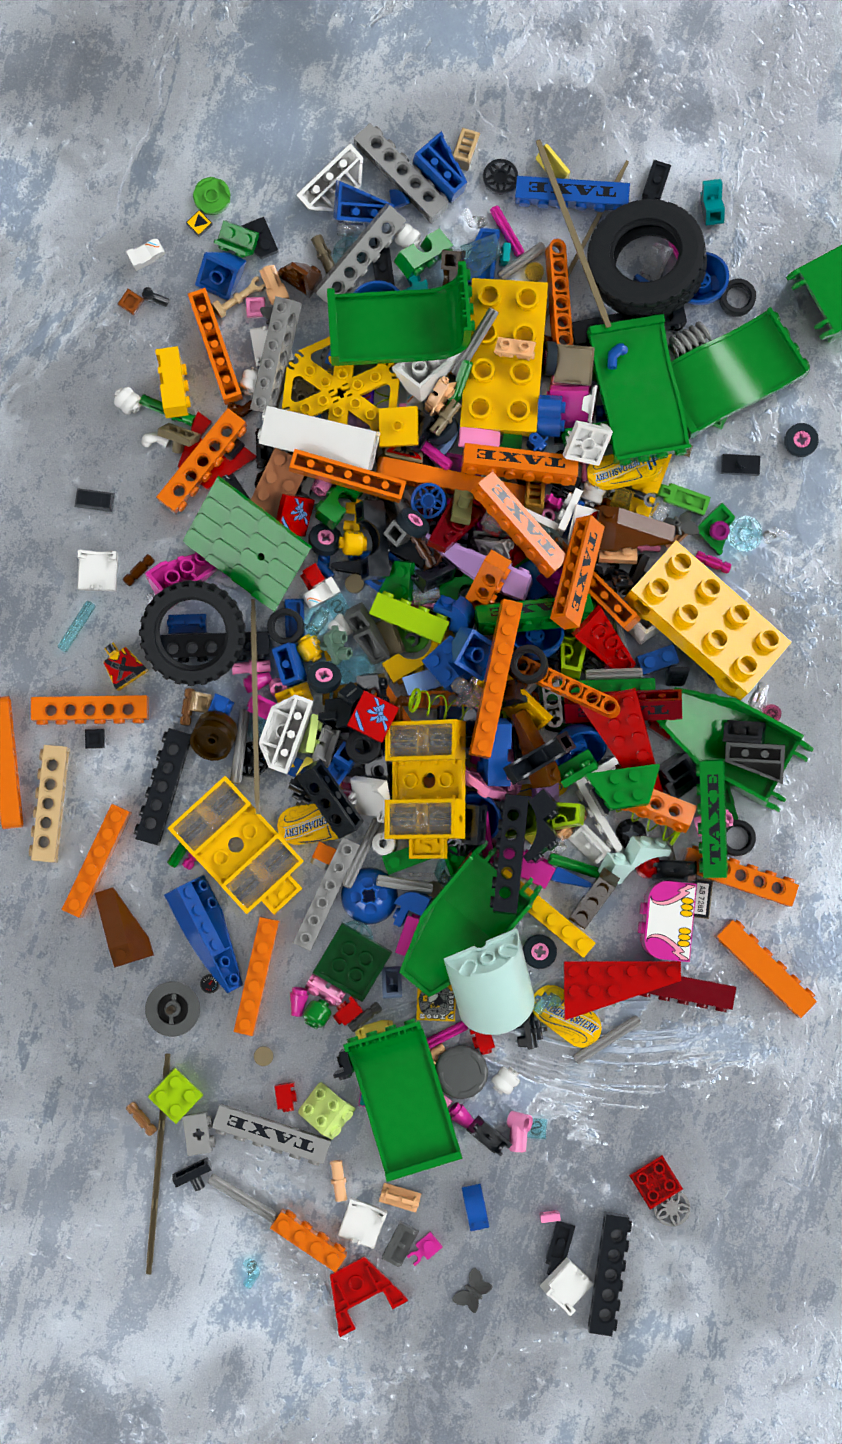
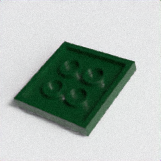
[313,922,392,1002]

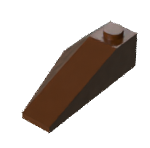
[278,262,322,298]
[598,505,676,552]
[512,709,561,789]
[95,887,154,968]

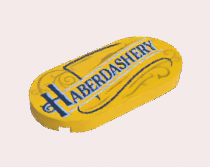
[587,454,662,490]
[277,804,345,845]
[533,985,601,1048]

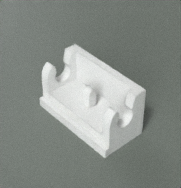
[568,823,611,866]

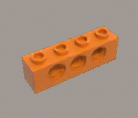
[465,549,512,609]
[620,789,697,833]

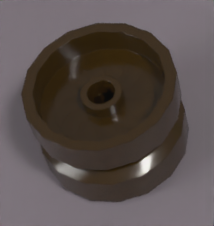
[190,711,238,761]

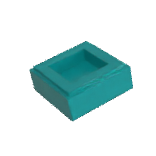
[499,242,511,267]

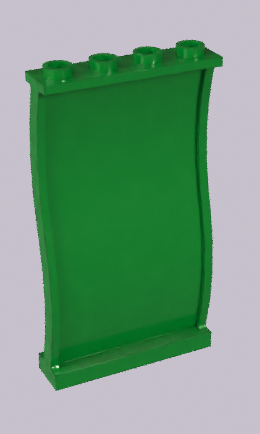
[671,307,810,440]
[587,314,692,466]

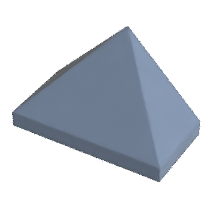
[382,966,403,999]

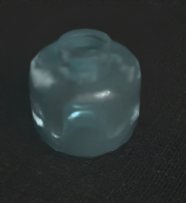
[304,607,332,636]

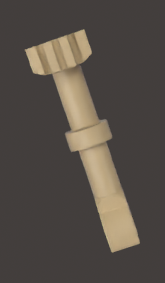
[211,276,265,319]

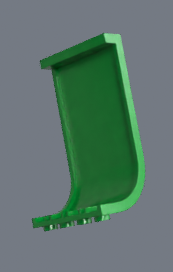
[327,261,475,366]
[343,1018,463,1182]

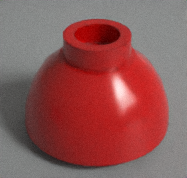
[635,857,660,879]

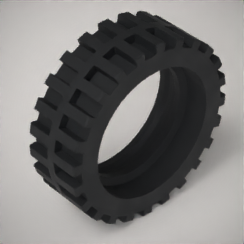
[139,580,246,686]

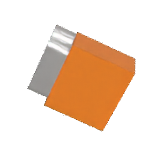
[310,841,337,870]

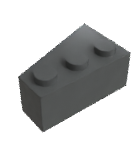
[725,742,785,784]

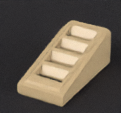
[453,127,480,171]

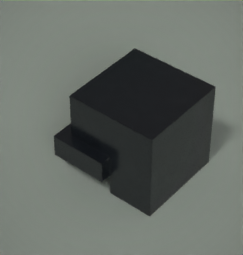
[318,698,357,735]
[658,753,700,799]

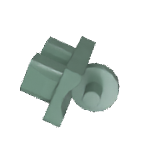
[320,625,353,665]

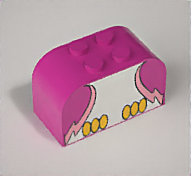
[638,881,697,962]

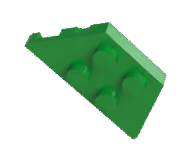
[585,764,660,811]

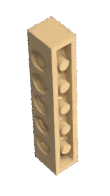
[29,745,70,863]

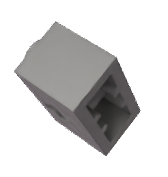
[182,1111,215,1156]

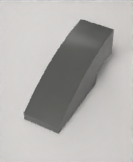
[344,602,390,665]

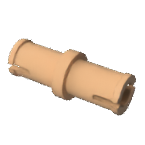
[330,1160,347,1202]

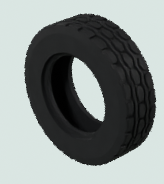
[587,199,707,318]

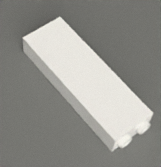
[258,406,381,470]

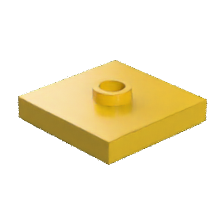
[379,406,418,448]

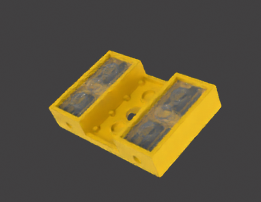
[384,719,466,859]
[167,776,304,915]

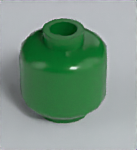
[303,999,332,1029]

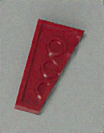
[427,497,488,553]

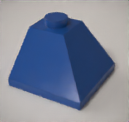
[195,252,246,301]
[452,626,492,681]

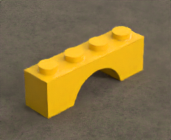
[382,627,455,685]

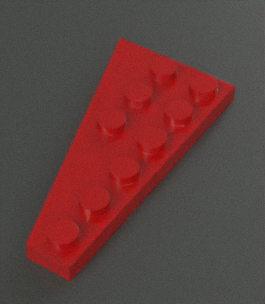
[579,688,664,793]
[563,961,681,1020]

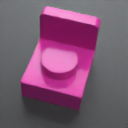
[247,695,277,720]

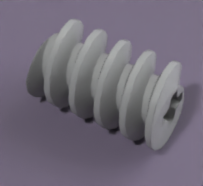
[669,321,711,358]

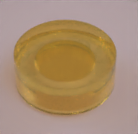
[525,262,544,282]

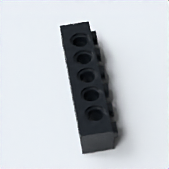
[572,306,687,347]
[160,631,270,663]
[356,672,392,790]
[134,728,191,846]
[490,794,529,915]
[587,1211,632,1337]

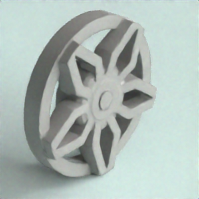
[654,1191,690,1227]

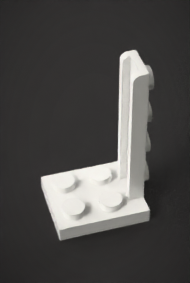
[526,488,583,540]
[573,755,622,853]

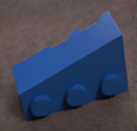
[412,131,467,203]
[333,179,394,224]
[476,718,512,786]

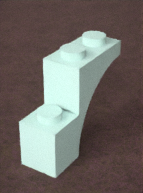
[598,836,672,884]

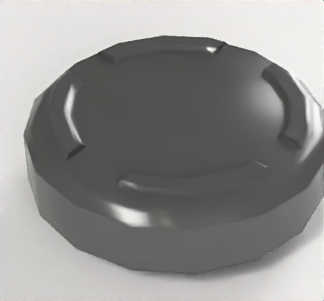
[435,1045,488,1099]

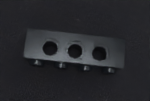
[296,759,364,839]

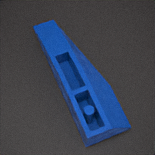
[164,875,243,993]

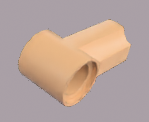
[259,265,289,305]

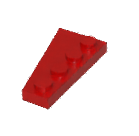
[572,605,636,669]

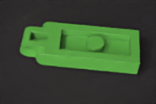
[658,483,711,516]

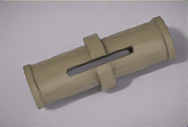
[311,234,335,274]
[429,399,462,437]

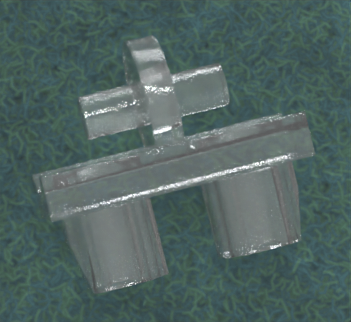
[451,676,482,710]

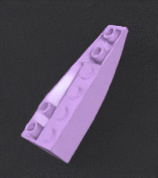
[425,533,533,601]

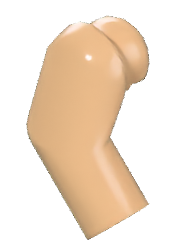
[430,1043,446,1067]

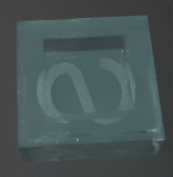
[325,593,349,619]
[527,1118,547,1139]

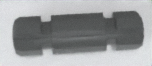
[348,1002,382,1032]

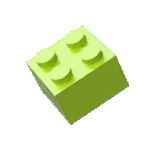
[147,1066,203,1124]

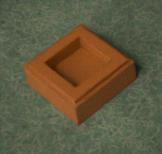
[117,289,144,316]

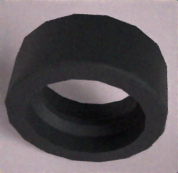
[719,278,756,317]
[267,608,305,645]
[510,644,548,684]
[727,820,756,856]

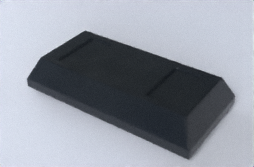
[74,488,115,512]

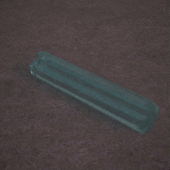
[58,601,95,652]

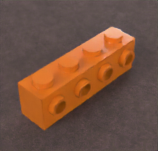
[270,1208,347,1273]

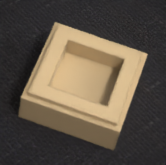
[189,691,212,713]

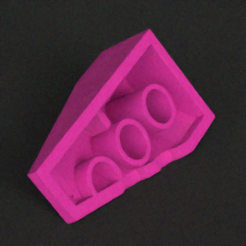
[145,552,218,610]

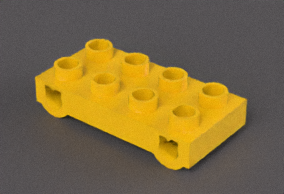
[460,278,548,437]
[624,540,791,701]

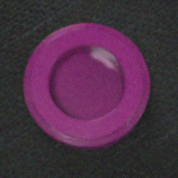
[709,521,730,540]

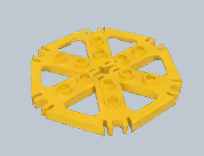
[282,336,400,432]

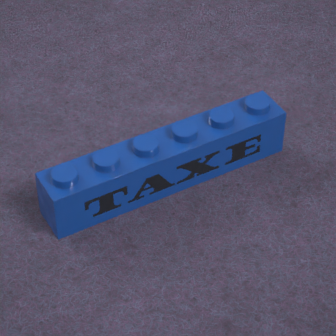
[515,176,630,212]

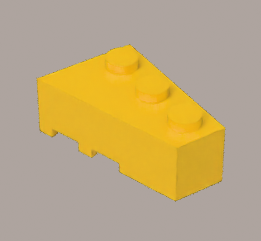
[155,346,191,418]

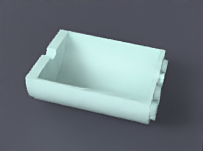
[444,928,535,1035]

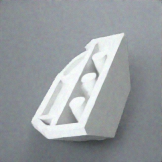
[296,143,363,212]
[259,695,314,774]

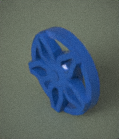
[411,483,446,519]

